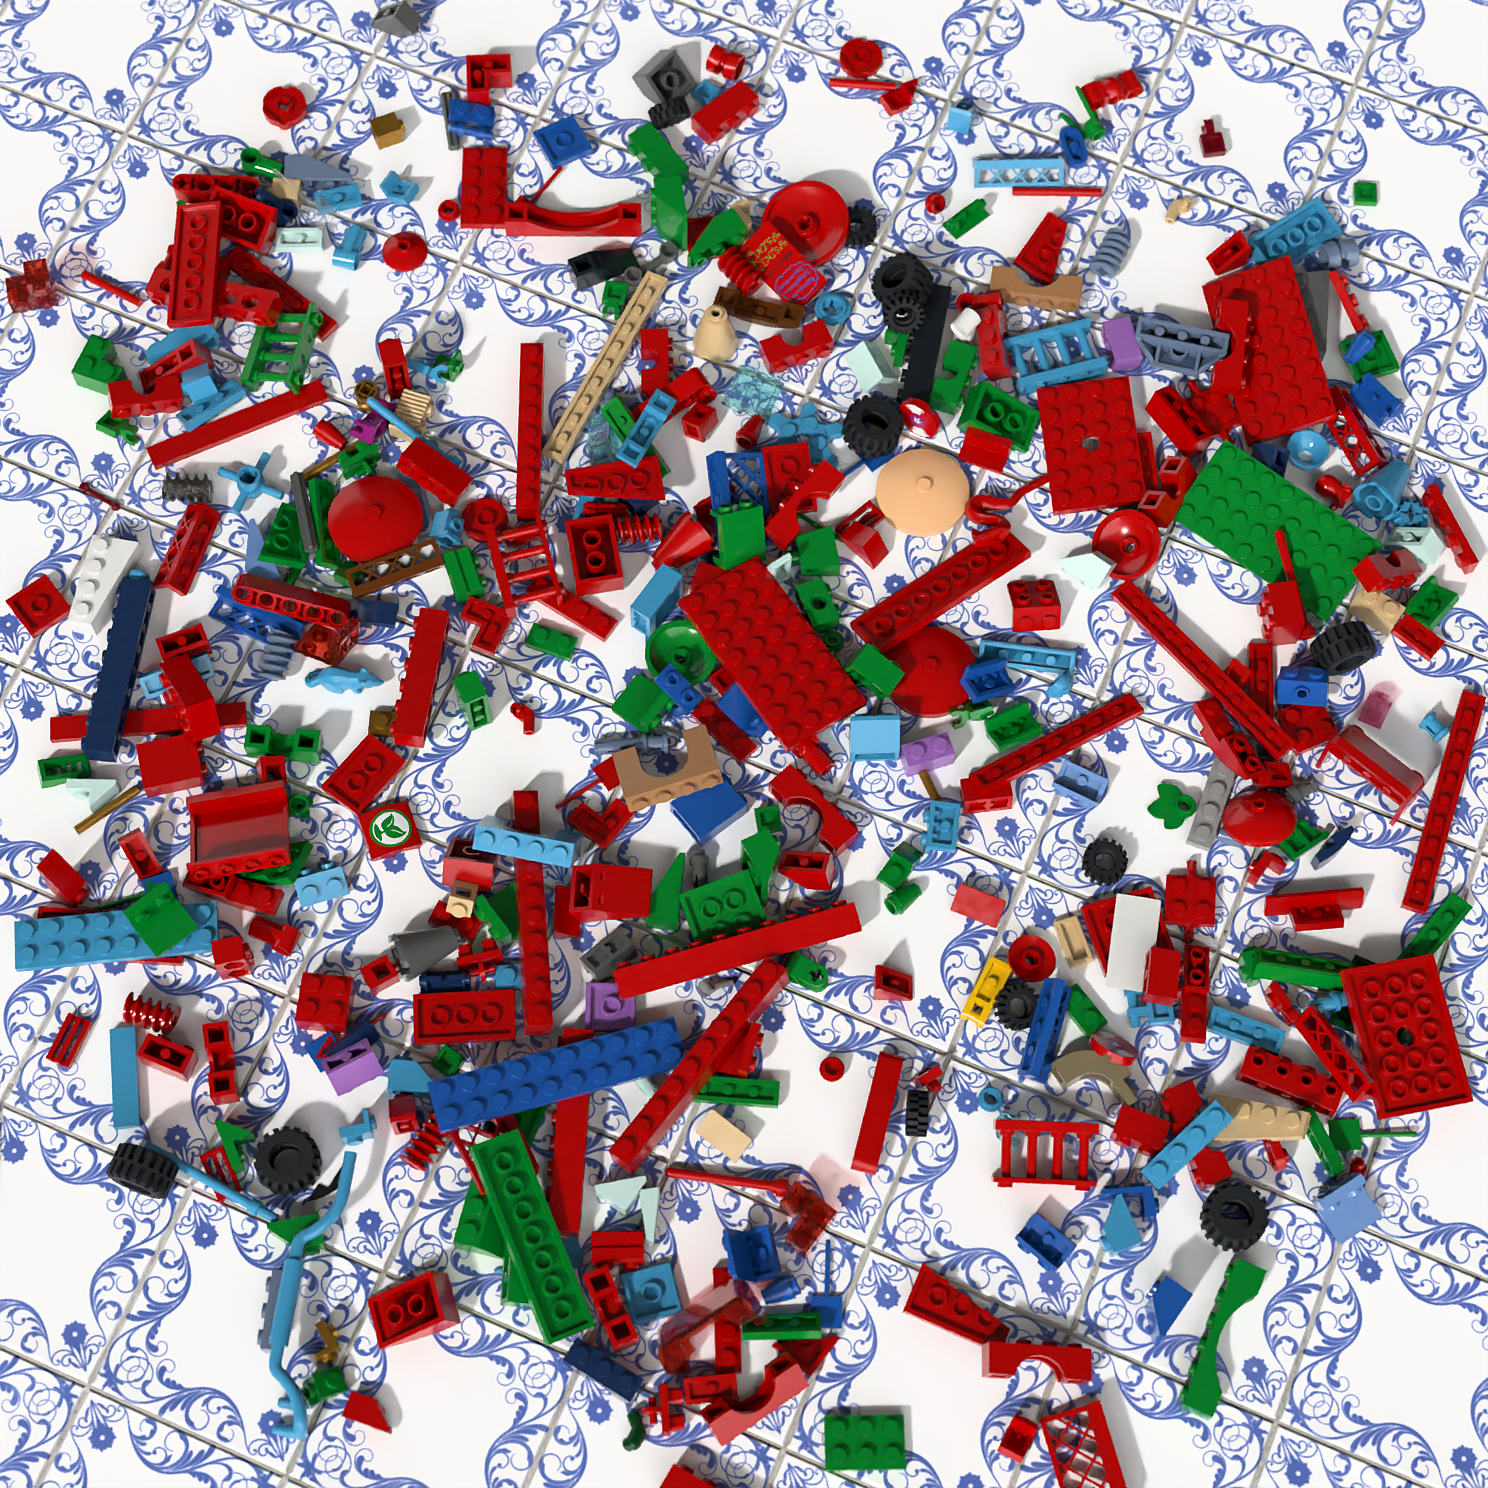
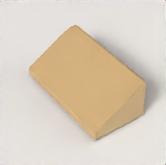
[696,1109,752,1163]

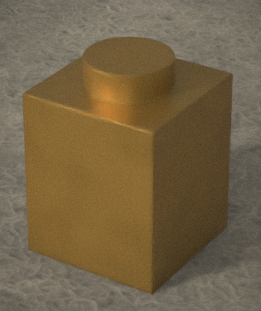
[369,112,406,150]

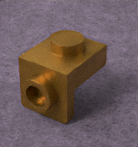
[314,1319,342,1364]

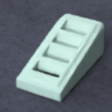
[767,553,792,584]
[639,1187,660,1246]

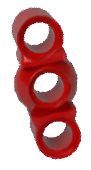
[1080,69,1144,111]

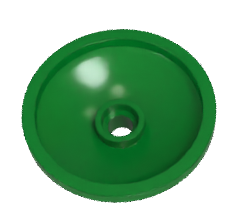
[645,620,717,686]

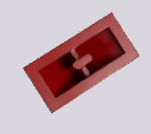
[1206,230,1252,276]
[839,521,889,570]
[873,964,913,1001]

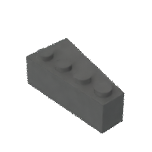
[1295,270,1330,361]

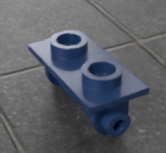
[419,970,471,994]

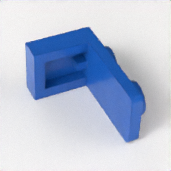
[654,664,702,717]
[1098,1182,1160,1222]

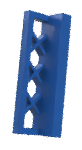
[208,584,306,657]
[1017,978,1073,1084]

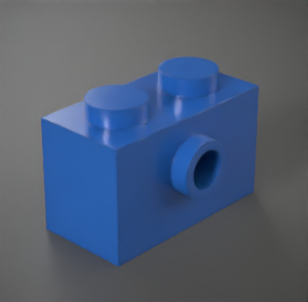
[1278,665,1330,707]

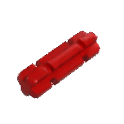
[583,502,628,517]

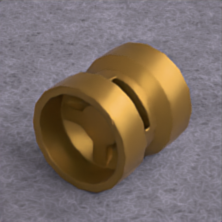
[354,380,380,411]

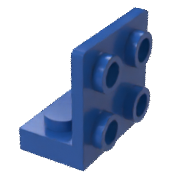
[717,682,769,737]

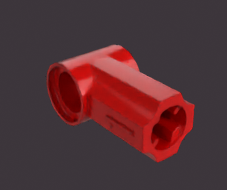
[956,290,1004,314]
[791,736,835,777]
[247,915,302,957]

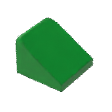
[333,560,366,588]

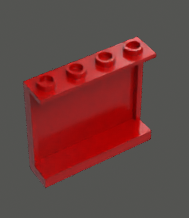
[186,780,291,881]

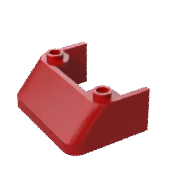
[1315,724,1425,826]

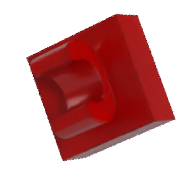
[911,1064,943,1094]

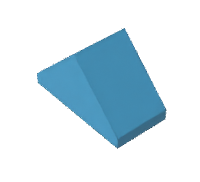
[947,100,978,135]

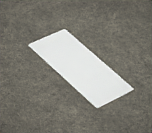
[1105,893,1161,992]

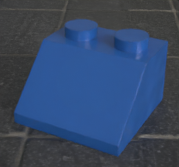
[1145,1276,1193,1346]

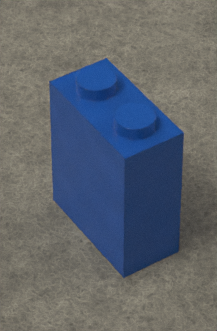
[670,773,748,847]

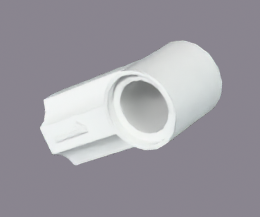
[950,308,981,345]

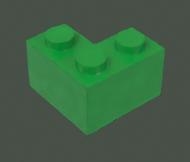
[71,334,128,396]
[842,643,905,700]

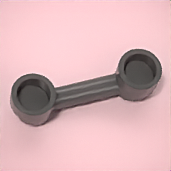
[624,242,677,287]

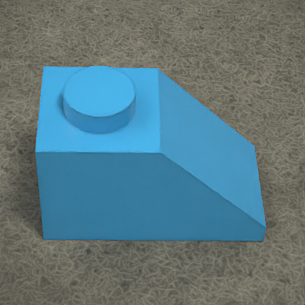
[387,1056,432,1099]
[1099,1193,1142,1258]

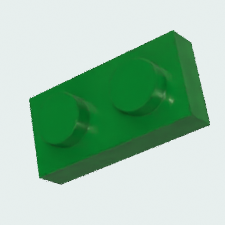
[525,623,579,662]
[1066,983,1108,1039]

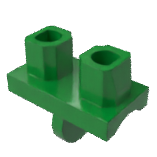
[337,440,381,480]

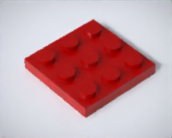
[1080,886,1175,978]

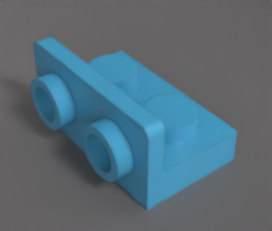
[920,800,960,854]

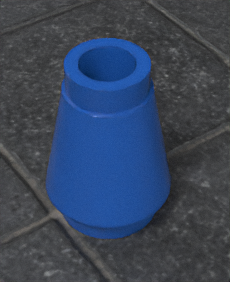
[1343,330,1376,365]
[761,1274,801,1305]

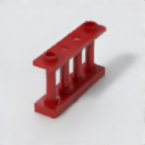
[483,512,566,619]
[991,1118,1099,1191]

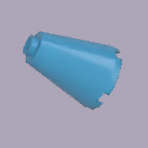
[1353,460,1411,522]

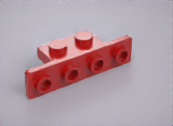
[1263,887,1364,932]

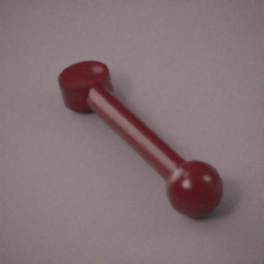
[79,482,120,511]

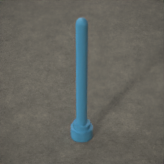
[366,397,463,467]

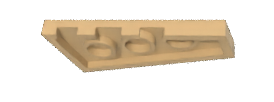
[1207,1093,1311,1143]

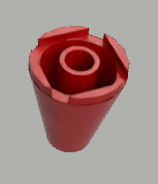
[651,511,717,570]

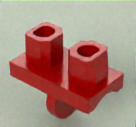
[456,938,504,982]
[641,1384,685,1437]

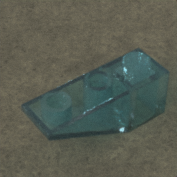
[588,413,622,466]

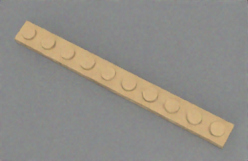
[542,271,668,464]

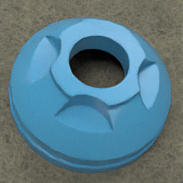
[1286,430,1329,471]

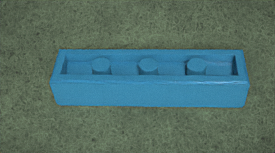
[978,638,1076,675]

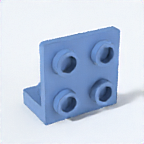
[1311,1173,1382,1244]

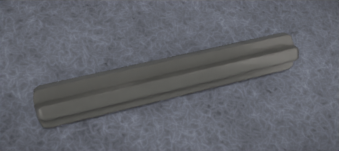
[290,471,318,554]

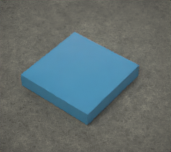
[620,1261,683,1326]

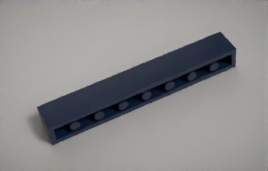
[81,578,156,763]

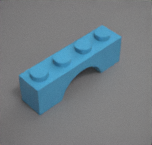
[1140,1100,1234,1191]

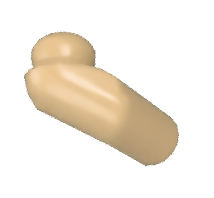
[1164,197,1194,225]

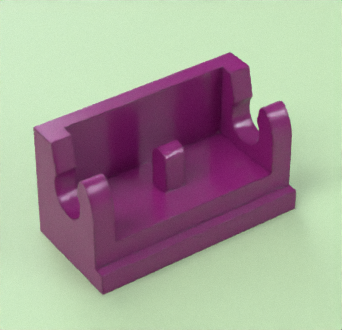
[349,399,397,445]

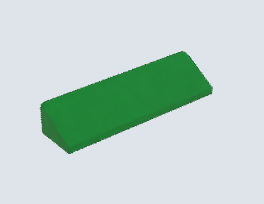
[1253,947,1354,992]

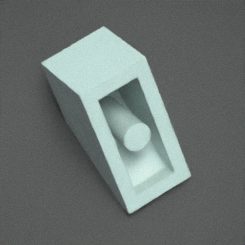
[1384,527,1445,564]

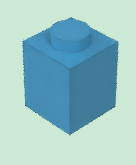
[180,362,219,402]

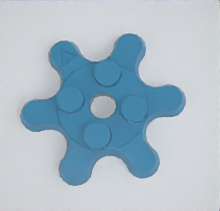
[765,402,843,468]

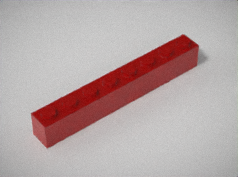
[516,343,545,521]
[545,1028,595,1237]

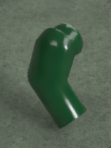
[622,1411,647,1452]

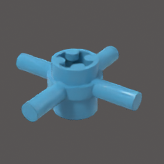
[217,452,285,515]

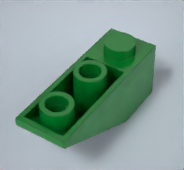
[687,207,747,269]

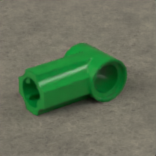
[240,147,285,180]

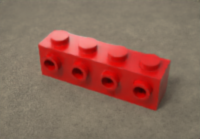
[1235,1045,1344,1118]

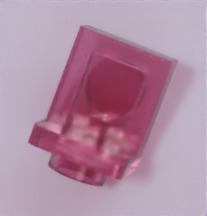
[1358,690,1392,729]

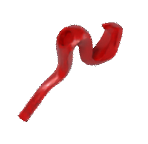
[964,474,1049,547]

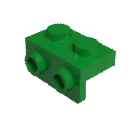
[1404,575,1459,631]
[984,700,1043,754]

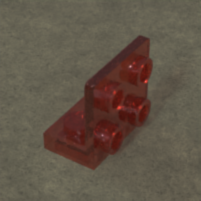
[294,617,361,667]

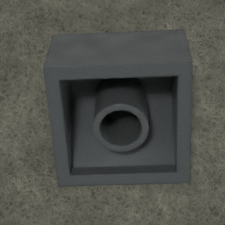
[631,49,698,104]

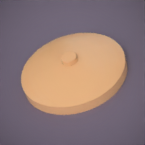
[875,449,969,537]

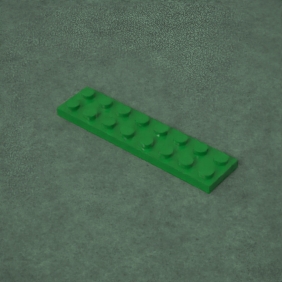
[469,1129,595,1346]

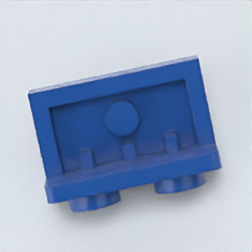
[960,657,1016,704]
[1014,1211,1078,1272]

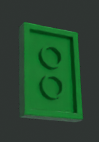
[824,1414,906,1472]

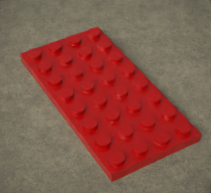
[1201,255,1338,448]
[678,555,867,752]

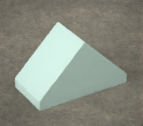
[594,1175,647,1216]

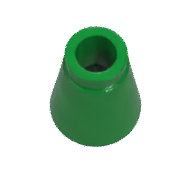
[884,883,922,916]

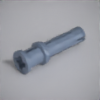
[594,732,669,756]

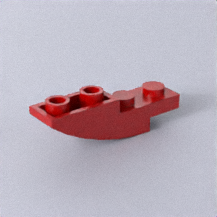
[1191,697,1267,780]
[182,872,285,916]
[1178,944,1210,1044]

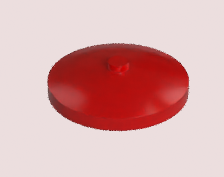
[761,180,851,268]
[328,476,424,565]
[884,627,977,718]

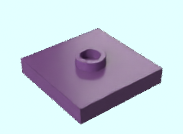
[585,982,636,1033]

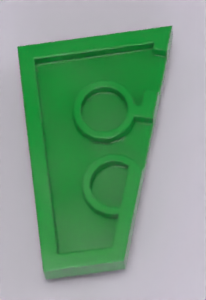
[257,502,306,569]

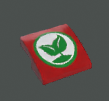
[357,801,422,861]

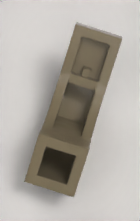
[1050,1050,1137,1108]

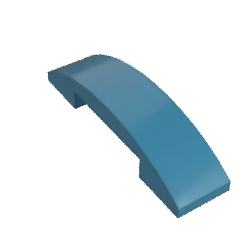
[616,389,677,468]

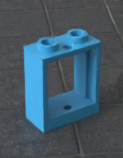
[630,564,683,637]

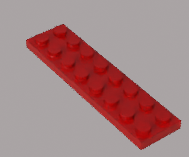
[850,532,1031,654]

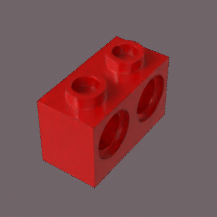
[211,935,255,980]

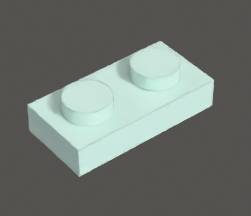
[276,227,323,252]

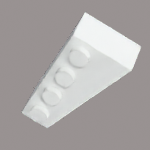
[68,535,144,636]

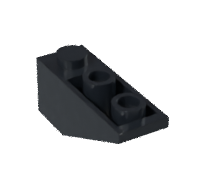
[567,248,640,292]

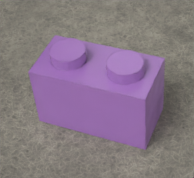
[1100,316,1144,372]
[899,732,955,778]
[320,1038,384,1097]

